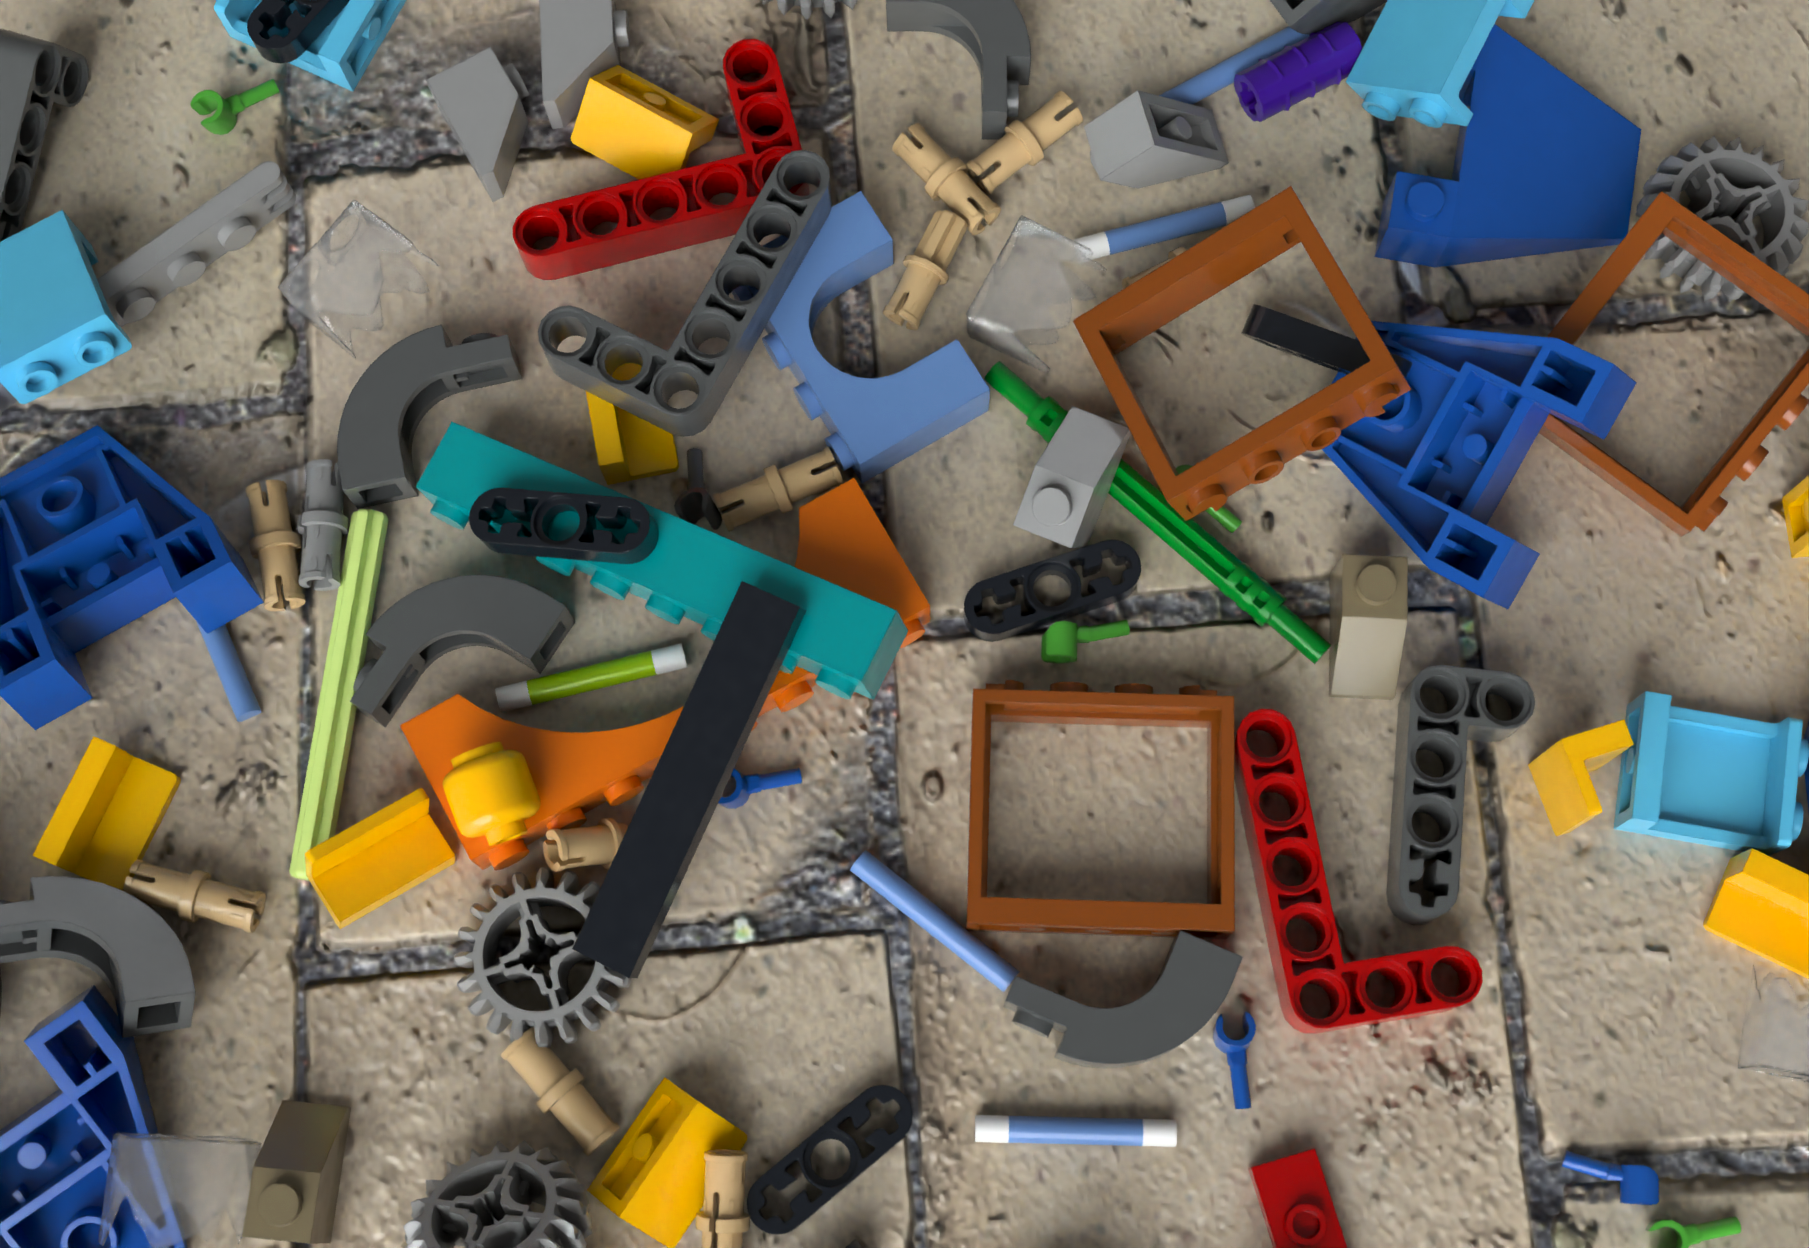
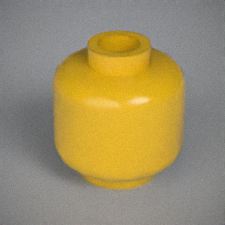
[442,742,541,846]

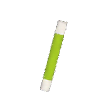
[495,643,688,712]

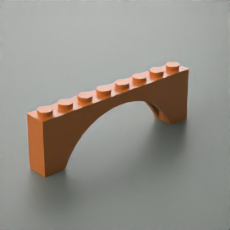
[400,478,930,871]

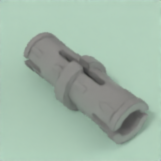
[297,459,349,591]

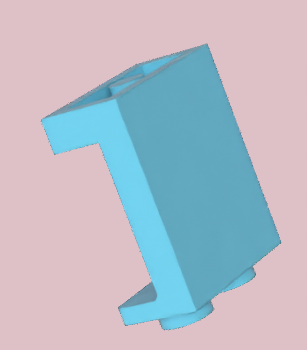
[214,0,407,92]
[1346,0,1535,128]
[0,210,132,404]
[1614,691,1809,856]

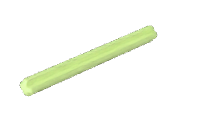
[289,508,389,881]

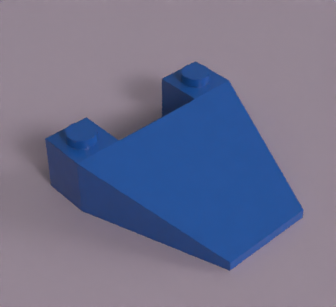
[1375,24,1641,268]
[1322,321,1637,609]
[0,425,264,730]
[0,985,188,1248]

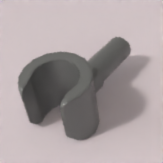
[674,448,723,530]

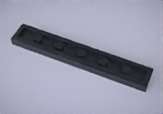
[572,581,807,978]

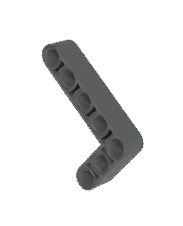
[538,150,833,437]

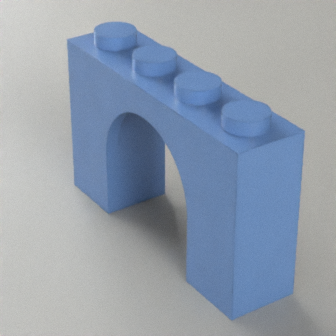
[732,191,990,483]

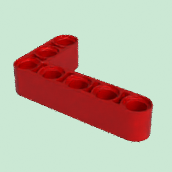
[513,39,810,280]
[1234,709,1483,1034]

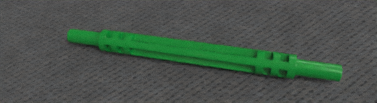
[984,361,1331,664]

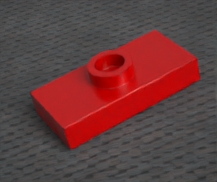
[1248,1148,1347,1248]

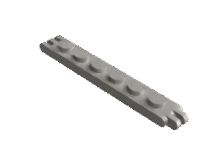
[0,161,296,417]

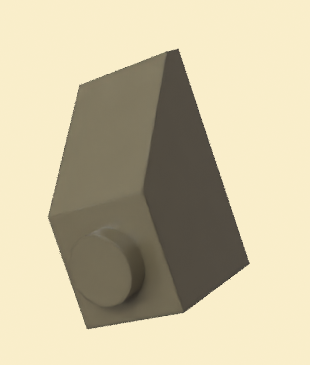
[1329,554,1408,700]
[242,1100,351,1244]

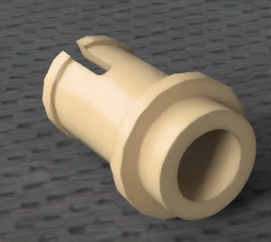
[543,818,628,872]

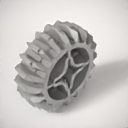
[1636,136,1809,303]
[454,867,631,1048]
[403,1140,592,1248]

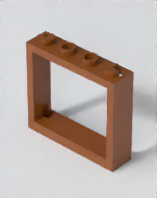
[1073,186,1411,521]
[1539,191,1809,537]
[966,680,1235,939]

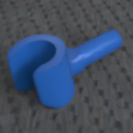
[718,768,802,809]
[1213,1012,1256,1109]
[1562,1150,1659,1205]

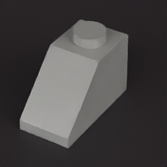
[539,0,630,129]
[426,47,529,202]
[1084,90,1229,189]
[1013,406,1131,549]

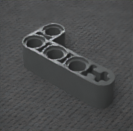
[0,28,89,242]
[1386,665,1535,926]

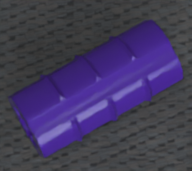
[1234,22,1362,122]

